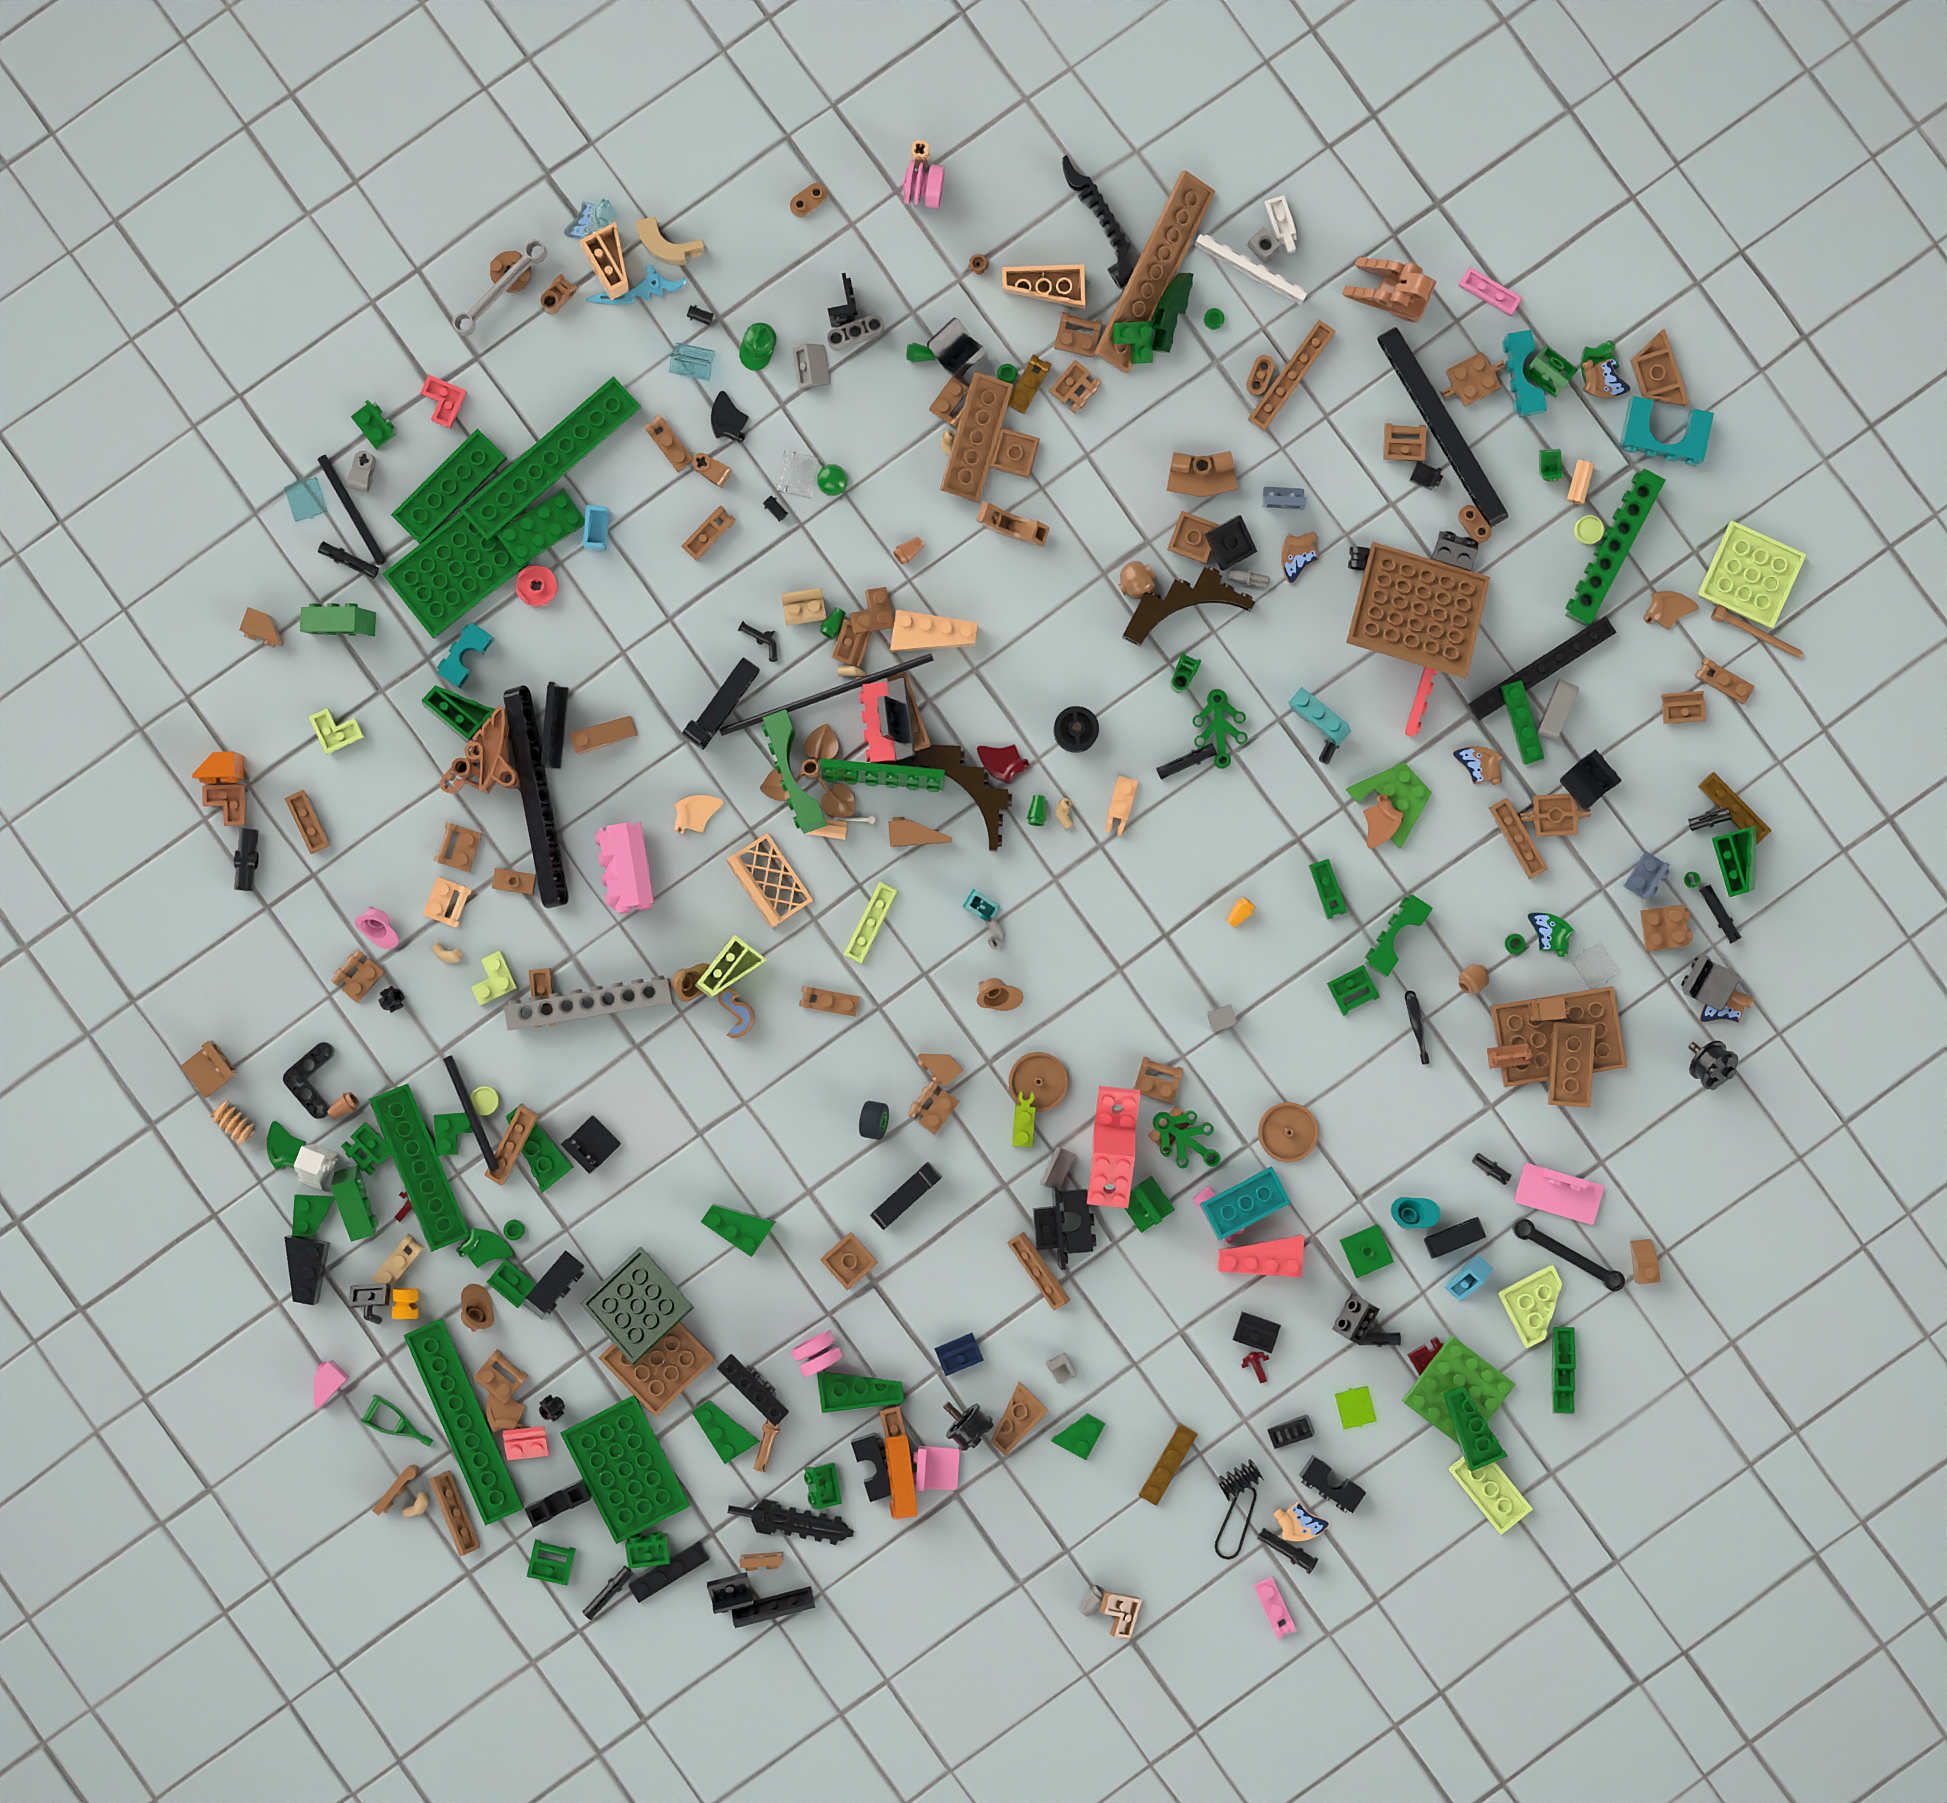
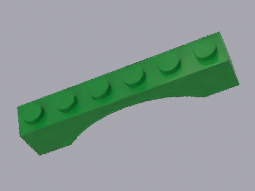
[762,709,827,834]

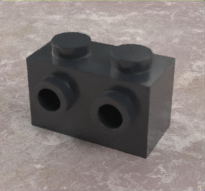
[1332,1293,1380,1345]

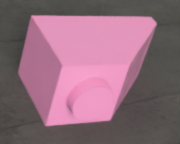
[314,1360,350,1409]

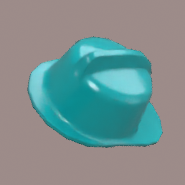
[1391,1197,1441,1230]

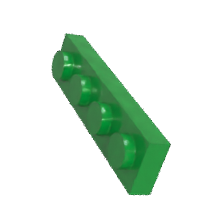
[1500,680,1544,765]

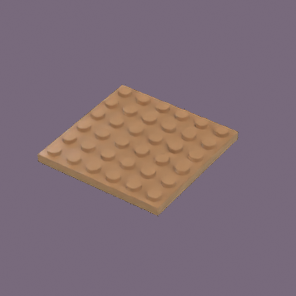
[1346,542,1490,679]

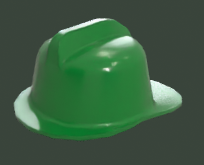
[739,323,776,371]

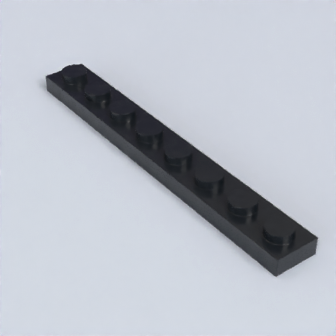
[1467,616,1617,721]

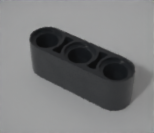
[1423,1217,1486,1259]

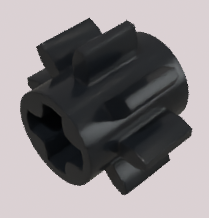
[378,986,405,1013]
[539,1394,565,1422]

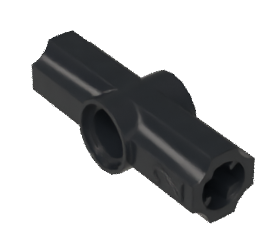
[234,828,259,891]

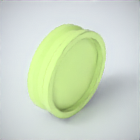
[1574,515,1604,545]
[470,1086,500,1115]

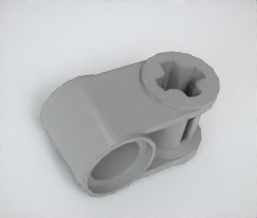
[347,451,376,492]

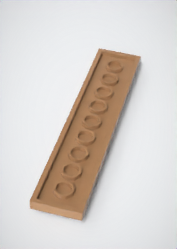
[1094,170,1215,374]

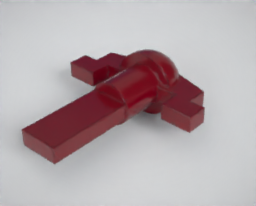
[394,1191,412,1222]
[1241,1352,1270,1384]

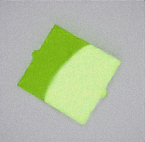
[1334,1386,1377,1430]

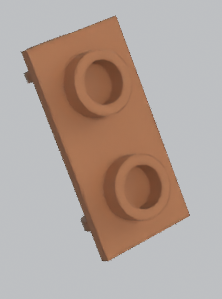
[1487,1043,1532,1069]

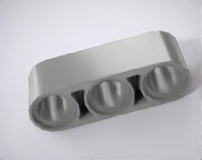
[827,314,884,351]
[1537,679,1579,741]

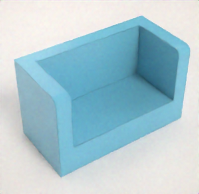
[583,505,610,551]

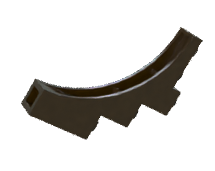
[1122,566,1255,647]
[910,744,1012,851]

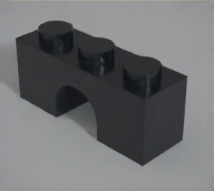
[1062,1188,1097,1254]
[851,1432,891,1502]
[1299,1455,1366,1513]
[524,1478,592,1528]

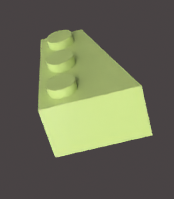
[694,935,767,998]

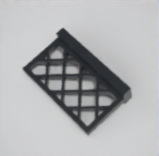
[541,682,569,769]

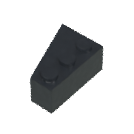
[284,1235,330,1305]
[523,1250,584,1320]

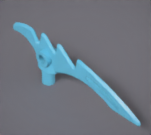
[586,265,686,304]

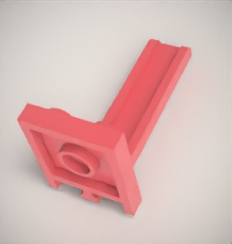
[1405,667,1438,737]

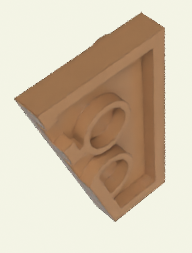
[991,1382,1049,1456]

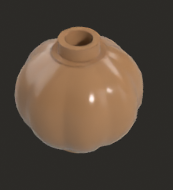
[1118,561,1157,599]

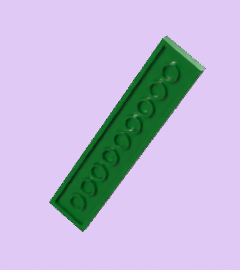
[459,376,641,542]
[403,1318,524,1526]

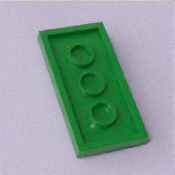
[496,489,585,568]

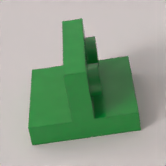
[1524,345,1578,398]
[1124,1175,1175,1233]

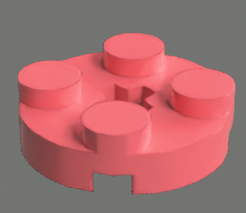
[516,565,558,607]

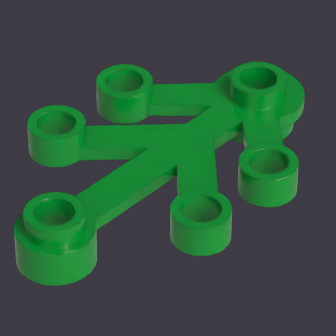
[1192,689,1248,769]
[1152,1110,1221,1169]

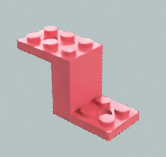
[1087,1086,1140,1208]

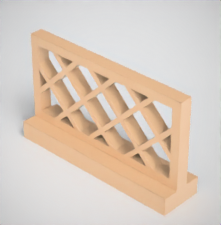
[726,833,813,929]

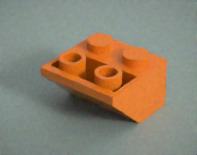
[192,751,244,785]

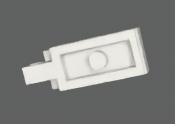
[1264,195,1297,255]

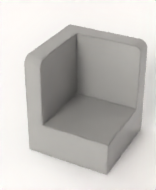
[1206,1005,1237,1032]
[1046,1352,1077,1384]

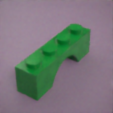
[1365,894,1433,977]

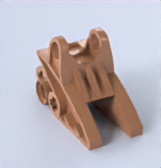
[1342,257,1437,323]
[440,705,519,794]

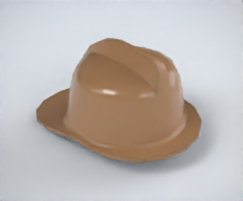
[669,963,710,1002]
[977,978,1024,1011]
[461,1284,494,1332]

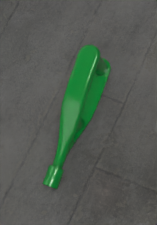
[360,1394,433,1447]

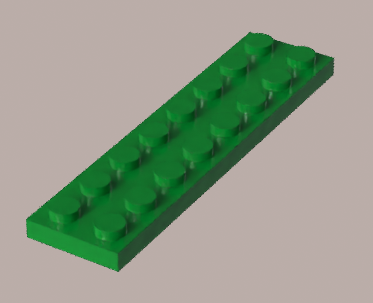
[368,1083,470,1252]

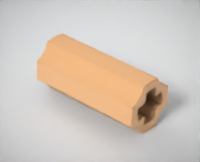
[911,140,930,168]
[1567,460,1595,505]
[805,819,848,840]

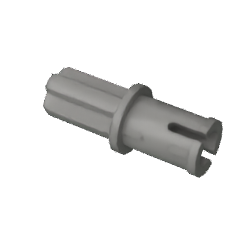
[1228,568,1270,588]

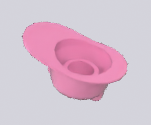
[355,907,399,949]

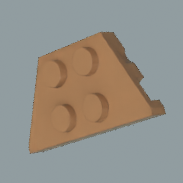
[1630,329,1689,406]

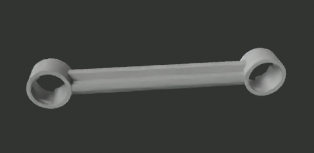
[453,239,547,336]

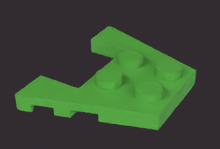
[1345,762,1432,848]

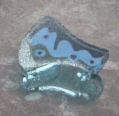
[564,199,611,239]

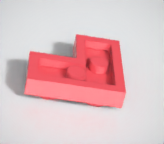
[420,374,467,429]

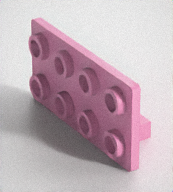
[1514,1163,1604,1225]

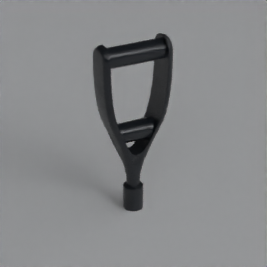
[1405,990,1430,1065]

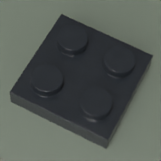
[1204,515,1258,571]

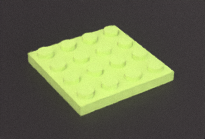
[1696,521,1807,629]

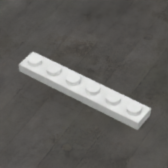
[1195,234,1307,305]

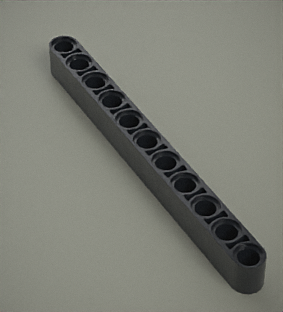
[1377,327,1509,528]
[503,685,569,909]

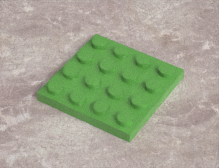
[1402,1335,1516,1445]

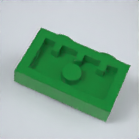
[351,400,396,450]
[804,1462,842,1509]
[625,1532,670,1569]

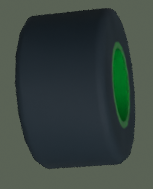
[859,1101,889,1140]

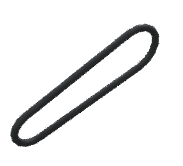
[1214,1485,1257,1560]

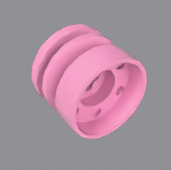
[903,161,945,209]

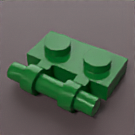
[341,1122,391,1176]

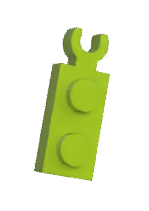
[1012,1090,1036,1148]

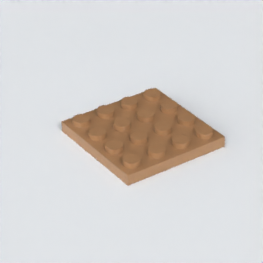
[599,1322,716,1417]

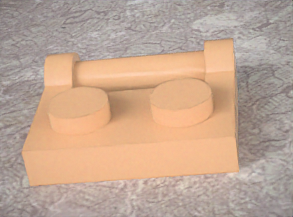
[423,877,472,928]

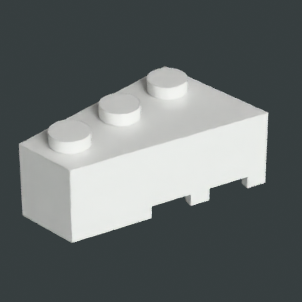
[294,1144,338,1191]

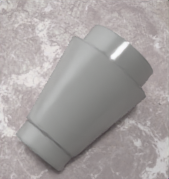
[1079,1585,1105,1617]

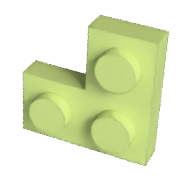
[309,708,364,755]
[471,951,518,1006]

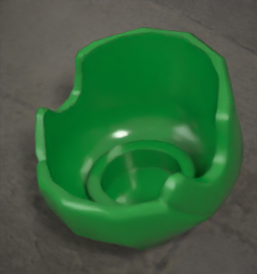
[817,464,848,496]

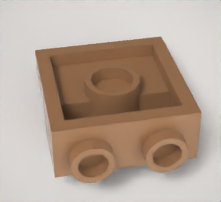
[1640,905,1693,951]

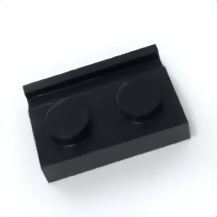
[1232,1311,1281,1354]

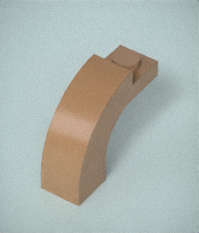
[976,501,1050,547]

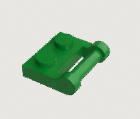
[1326,965,1380,1016]
[526,1539,576,1586]

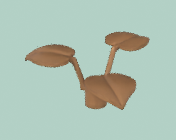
[760,724,855,817]

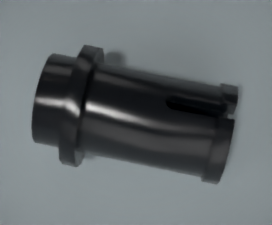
[687,305,714,326]
[763,495,789,522]

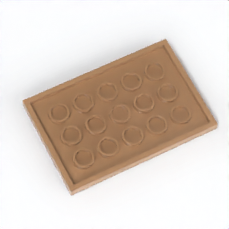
[1490,986,1627,1087]

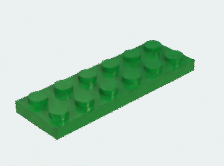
[391,428,507,544]
[820,758,945,792]

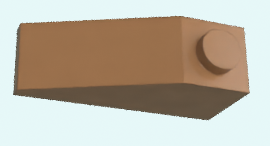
[570,716,637,755]
[888,817,952,847]

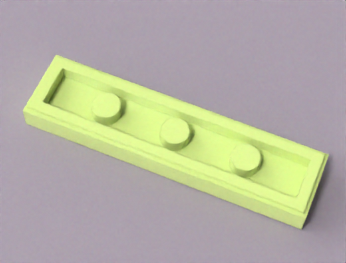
[844,881,898,964]

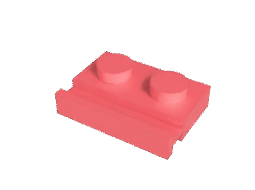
[503,1426,549,1461]

